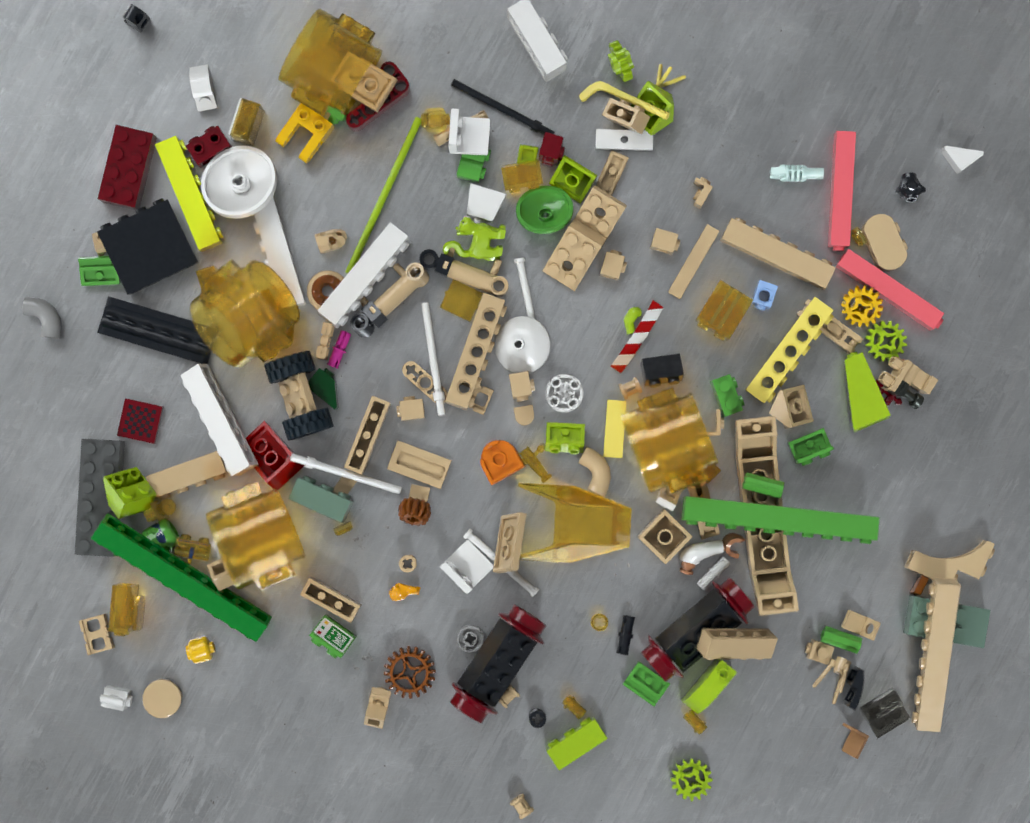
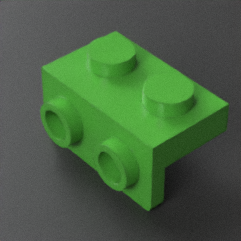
[788,428,834,466]

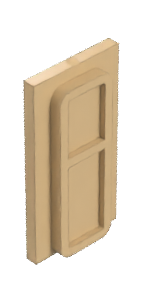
[387,440,452,489]

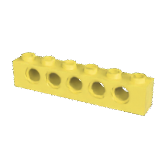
[746,297,834,403]

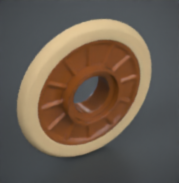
[307,270,344,309]

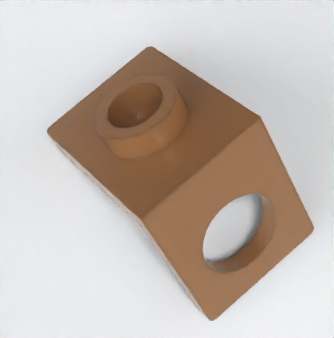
[842,723,869,759]

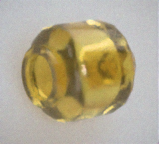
[421,107,450,133]

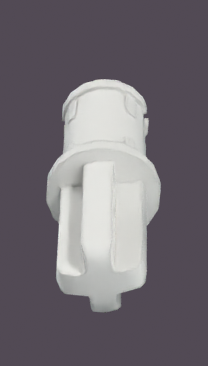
[697,556,731,591]

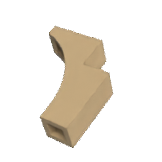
[904,540,995,580]

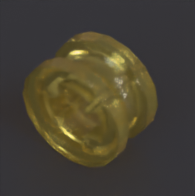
[590,613,608,631]

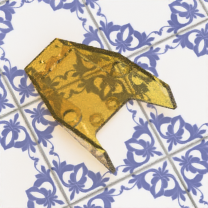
[518,483,632,563]

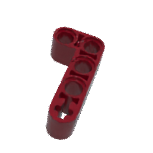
[346,61,410,131]

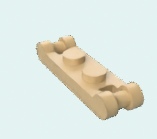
[796,299,863,354]

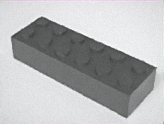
[75,439,125,557]

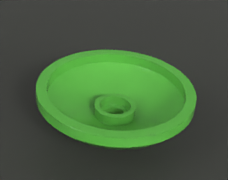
[516,186,573,234]

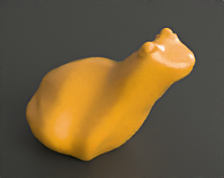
[389,583,420,601]

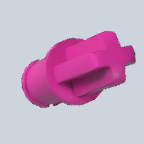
[327,330,351,369]

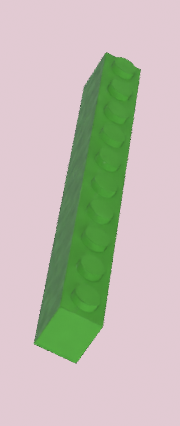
[681,496,880,544]

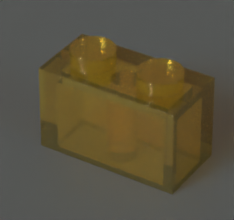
[501,159,543,193]

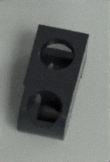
[122,4,150,33]

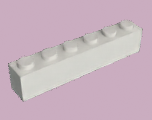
[251,195,306,311]
[318,222,409,328]
[181,364,259,476]

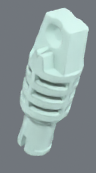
[770,165,824,182]

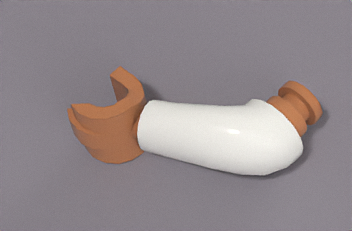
[679,533,745,575]

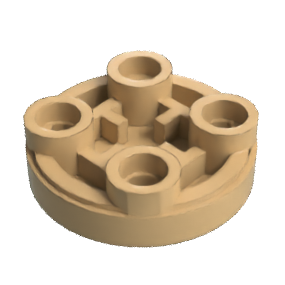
[142,679,183,718]

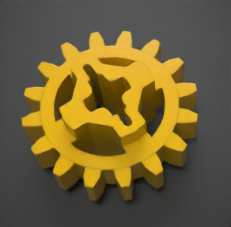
[841,285,884,327]

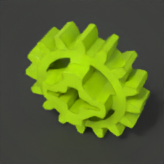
[608,40,634,82]
[865,320,907,362]
[670,758,713,801]

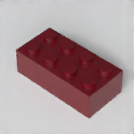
[97,125,157,210]

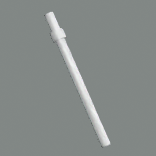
[421,303,445,416]
[290,453,402,494]

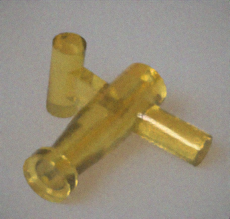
[517,443,552,483]

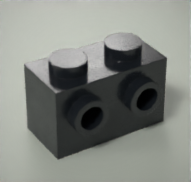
[641,353,684,388]

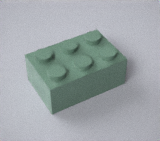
[288,476,354,523]

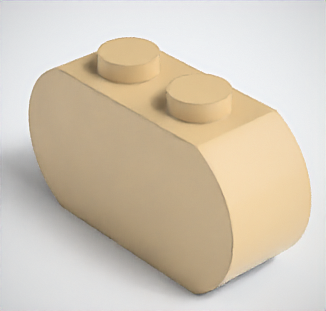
[861,214,908,272]

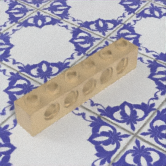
[445,293,507,410]

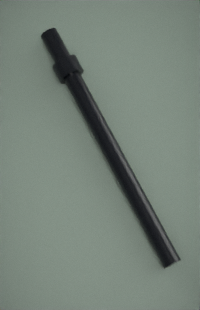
[451,79,555,134]

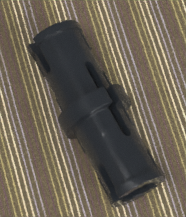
[616,615,635,655]

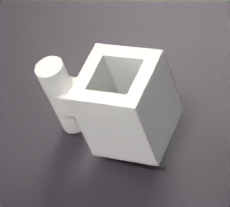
[100,685,133,711]

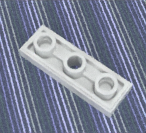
[595,129,653,151]

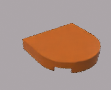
[480,440,526,485]

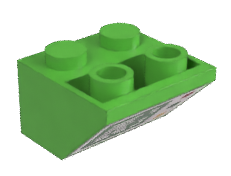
[309,614,357,658]

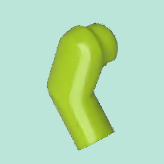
[623,307,642,335]

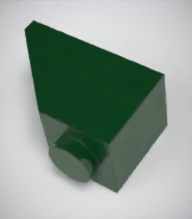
[308,368,339,410]

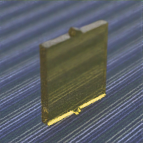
[440,279,483,322]

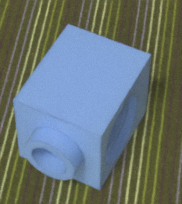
[751,280,778,311]

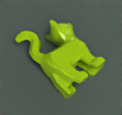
[442,216,506,261]

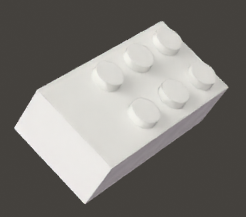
[507,0,568,82]

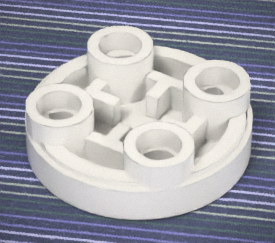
[545,374,584,412]

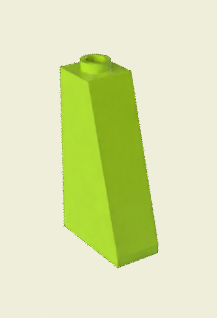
[844,352,891,433]

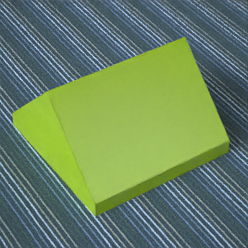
[549,155,597,204]

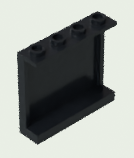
[97,198,198,295]

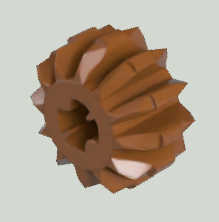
[398,497,431,526]

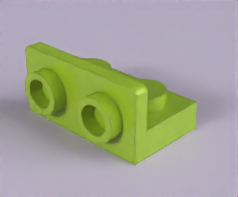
[545,422,585,454]

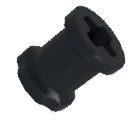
[529,709,546,728]

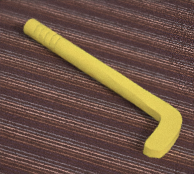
[579,81,670,120]

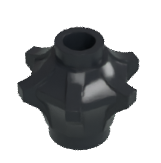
[895,172,926,203]

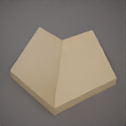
[769,385,814,429]

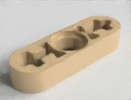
[402,361,448,403]

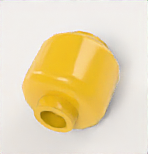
[186,636,216,664]

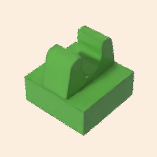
[326,102,350,125]

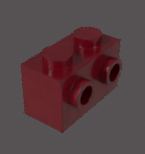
[186,126,232,168]
[538,132,565,167]

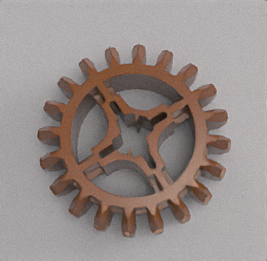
[384,646,436,699]

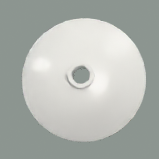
[494,316,551,373]

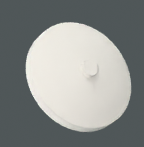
[201,146,277,219]

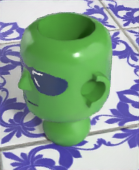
[142,519,180,552]

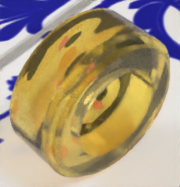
[851,227,867,247]
[333,521,353,536]

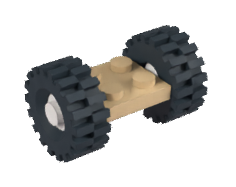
[264,351,334,441]

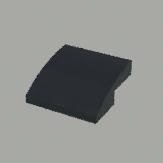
[842,665,864,710]

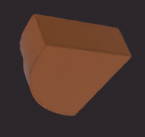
[909,575,928,596]

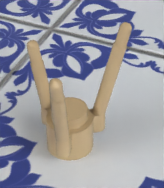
[812,656,851,705]

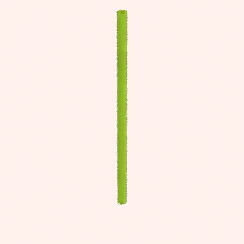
[345,117,422,274]

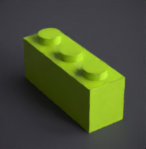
[546,717,608,770]

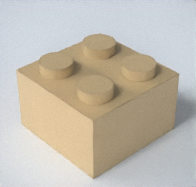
[637,509,692,564]

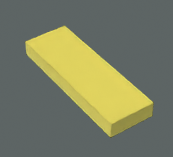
[603,400,627,458]

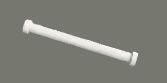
[514,258,536,319]
[463,528,539,597]

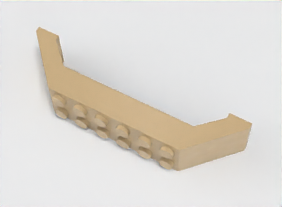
[736,416,799,615]

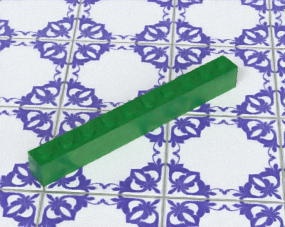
[91,513,272,642]

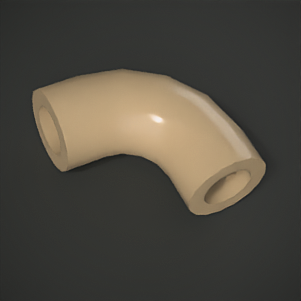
[578,446,611,497]

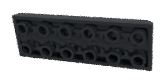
[97,296,218,364]

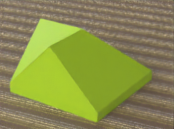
[630,81,674,135]

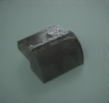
[859,687,910,738]

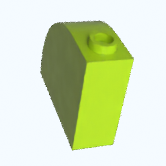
[681,659,737,714]

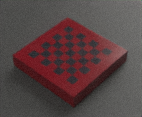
[117,398,164,444]

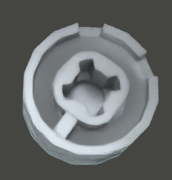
[457,625,484,653]

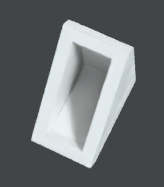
[941,146,984,174]

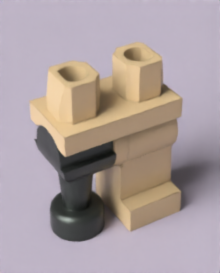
[878,356,938,409]

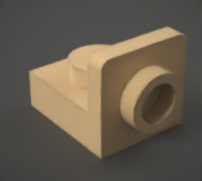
[693,177,713,209]
[804,639,835,665]

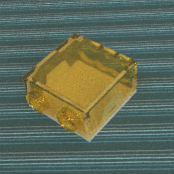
[228,98,265,147]

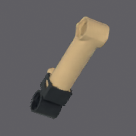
[419,248,508,297]
[350,262,429,338]

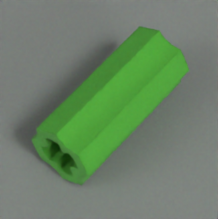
[742,473,785,498]
[820,626,863,654]

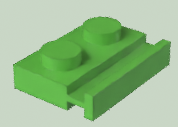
[78,256,121,286]
[622,661,670,707]

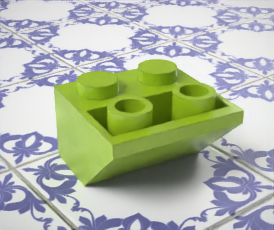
[103,467,157,519]

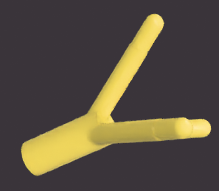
[655,64,686,88]

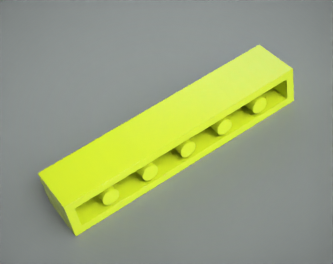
[155,136,224,252]

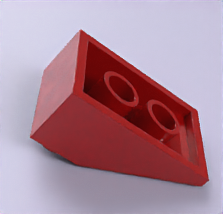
[245,421,304,491]

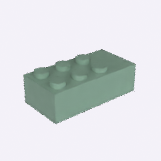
[903,595,991,648]

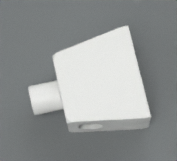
[467,183,506,224]

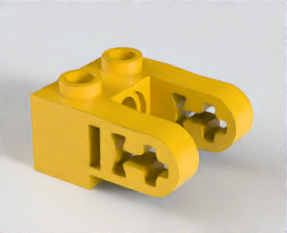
[275,102,335,164]

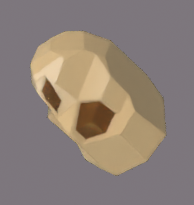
[315,229,347,254]

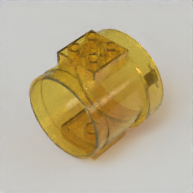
[278,8,383,117]
[190,259,300,368]
[621,387,719,494]
[206,482,306,591]

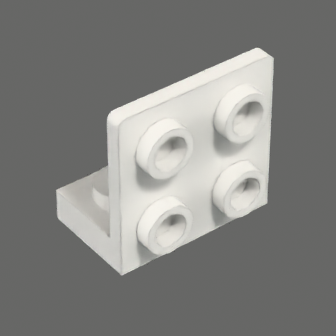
[449,108,490,155]
[440,540,494,594]

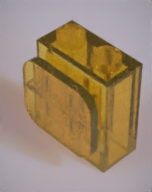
[695,280,753,341]
[108,583,145,636]

